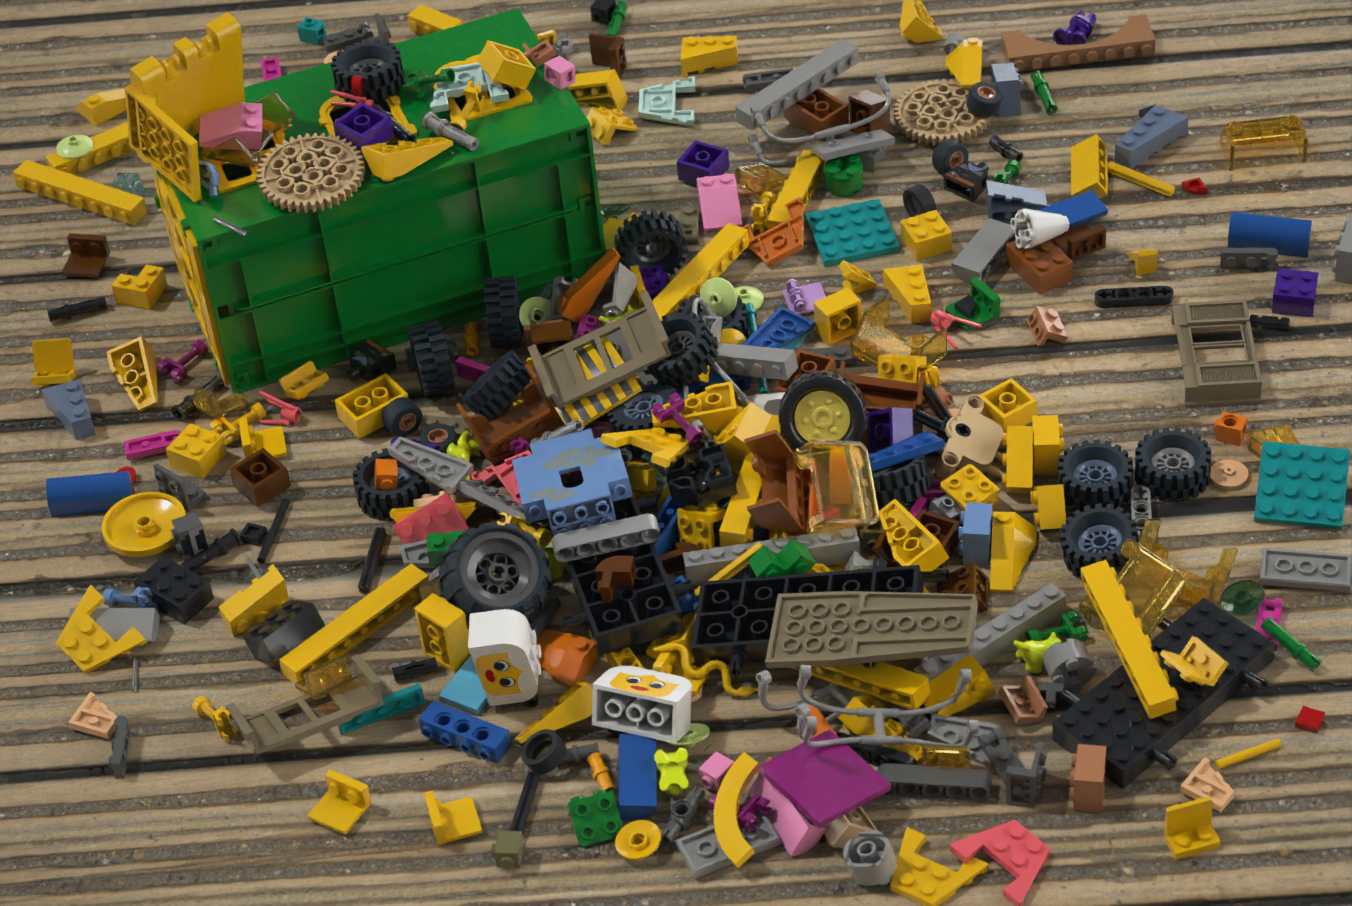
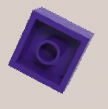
[333,102,394,157]
[677,140,730,185]
[1272,268,1319,317]
[867,407,913,454]

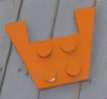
[742,197,804,267]

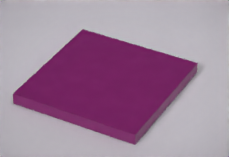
[758,729,891,828]

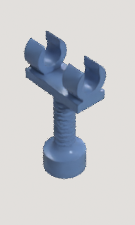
[103,587,160,612]

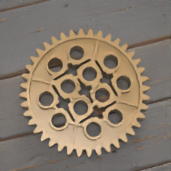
[893,79,991,146]
[256,133,365,213]

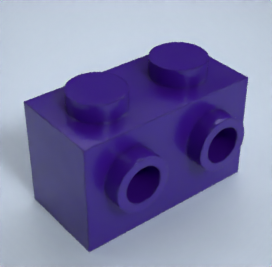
[639,265,669,301]

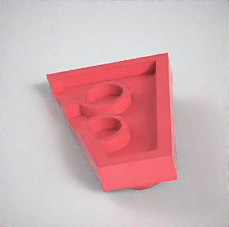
[392,492,470,544]

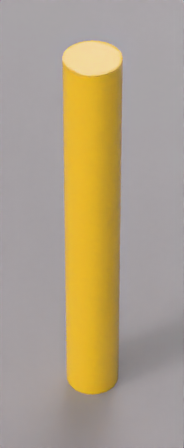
[1214,738,1282,770]

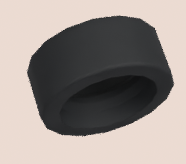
[903,184,936,217]
[521,729,567,775]

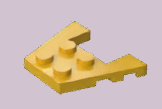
[600,427,689,468]
[56,585,147,674]
[890,827,988,906]

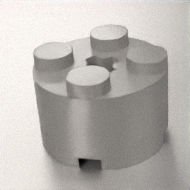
[1043,639,1096,692]
[843,830,897,886]

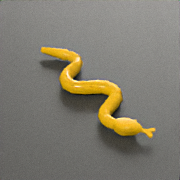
[653,643,759,697]

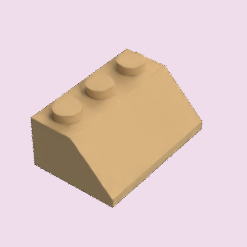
[824,806,878,849]

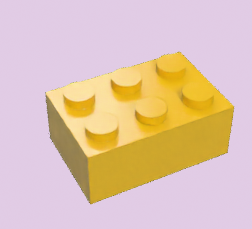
[334,373,409,439]
[414,593,470,673]

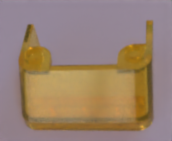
[1220,115,1308,171]
[850,296,947,369]
[1128,518,1238,607]

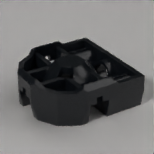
[666,443,738,508]

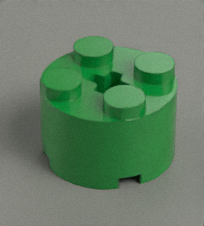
[824,155,863,197]

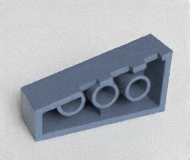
[1114,105,1188,169]

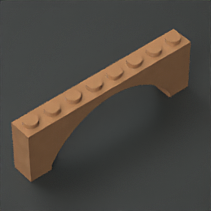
[1001,14,1156,72]

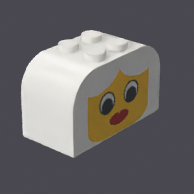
[468,609,542,706]
[592,666,692,743]

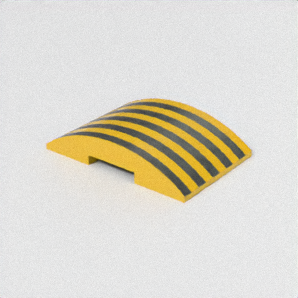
[533,336,642,426]

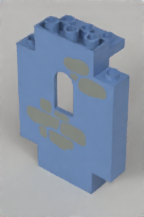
[512,429,633,537]

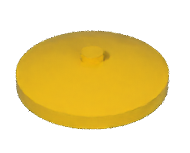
[102,492,186,557]

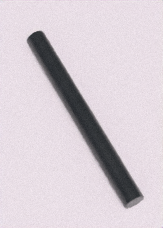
[257,499,290,564]

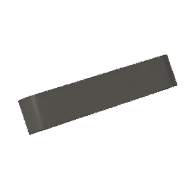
[877,763,992,801]

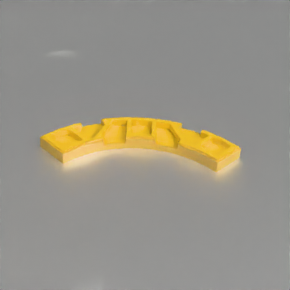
[714,752,759,868]

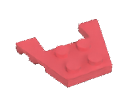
[469,450,532,519]
[949,820,1050,906]

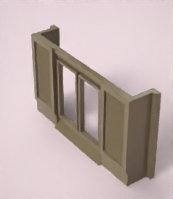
[528,291,672,409]
[1171,300,1262,407]
[225,654,384,755]

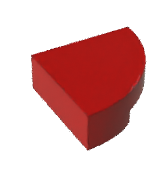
[1181,177,1208,195]

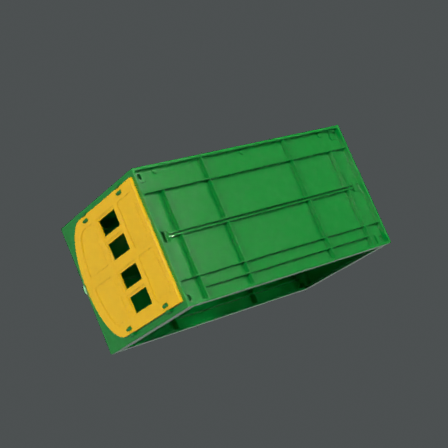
[152,8,606,395]

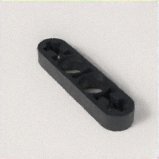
[1094,286,1174,308]
[836,732,917,767]

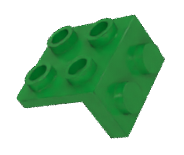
[945,277,1001,331]
[566,789,623,847]

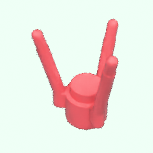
[330,90,373,121]
[930,309,982,349]
[259,391,301,426]

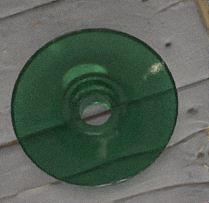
[600,204,630,220]
[1220,580,1265,615]

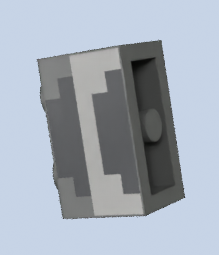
[171,512,208,561]

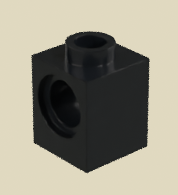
[590,0,616,25]

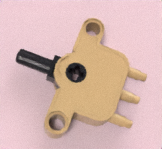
[913,395,1007,479]

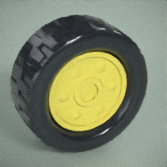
[779,370,867,461]

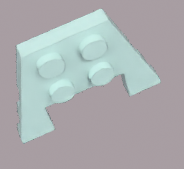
[430,62,509,113]
[638,76,695,126]

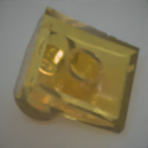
[735,163,789,197]
[922,744,971,768]

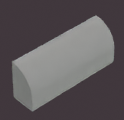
[951,218,1016,284]
[69,608,160,642]

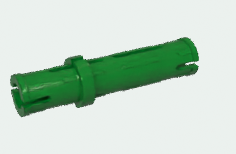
[605,1,628,37]
[1031,70,1058,114]
[1260,616,1322,672]

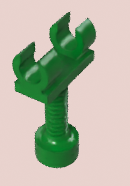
[401,68,455,97]
[994,160,1021,184]
[1026,611,1089,642]

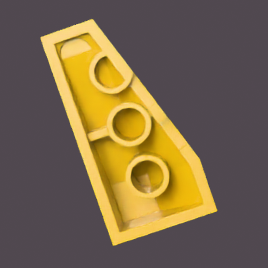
[900,0,943,43]
[76,89,126,126]
[106,336,158,412]
[651,381,738,431]
[990,511,1037,593]
[514,682,593,743]

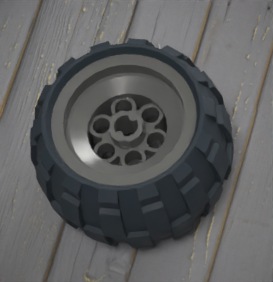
[438,522,552,630]

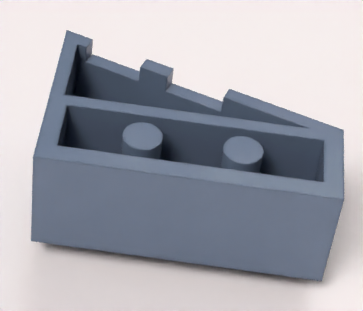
[991,62,1023,117]
[986,180,1047,224]
[41,379,96,440]

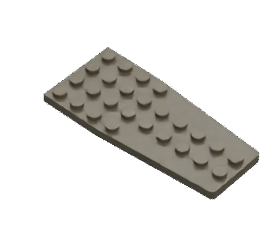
[765,591,978,668]

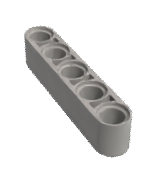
[552,514,661,562]

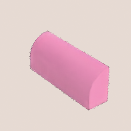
[748,773,826,856]

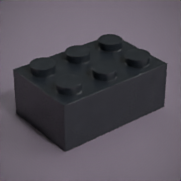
[133,556,214,625]
[242,600,325,662]

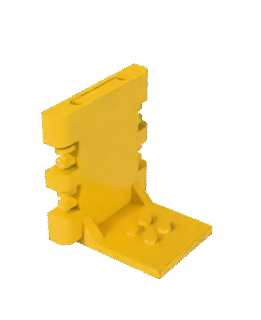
[124,12,245,202]

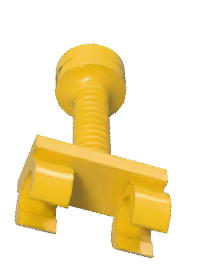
[450,80,486,132]
[751,191,776,234]
[210,402,266,445]
[497,512,552,547]
[192,696,238,743]

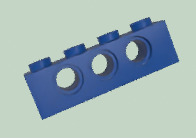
[418,701,512,764]

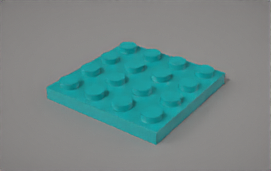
[805,199,900,267]
[1254,441,1350,530]

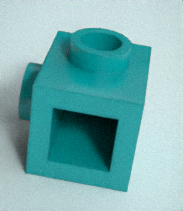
[297,17,327,45]

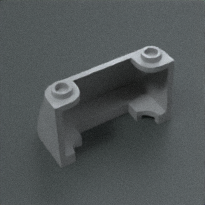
[549,262,638,326]

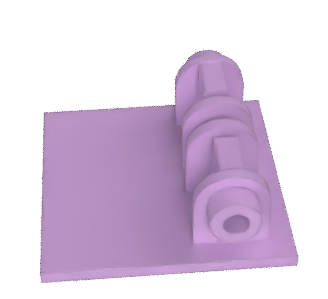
[782,279,826,315]

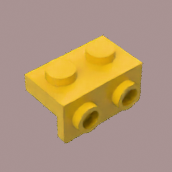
[279,360,330,400]

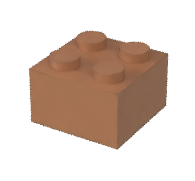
[1069,744,1106,813]

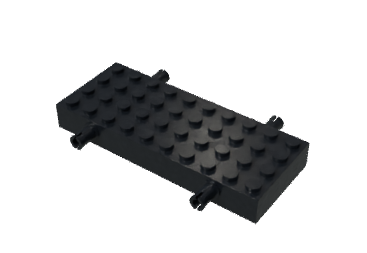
[535,479,695,655]
[691,558,924,677]
[1053,598,1275,789]

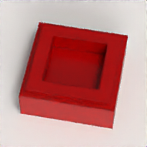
[1295,706,1325,734]

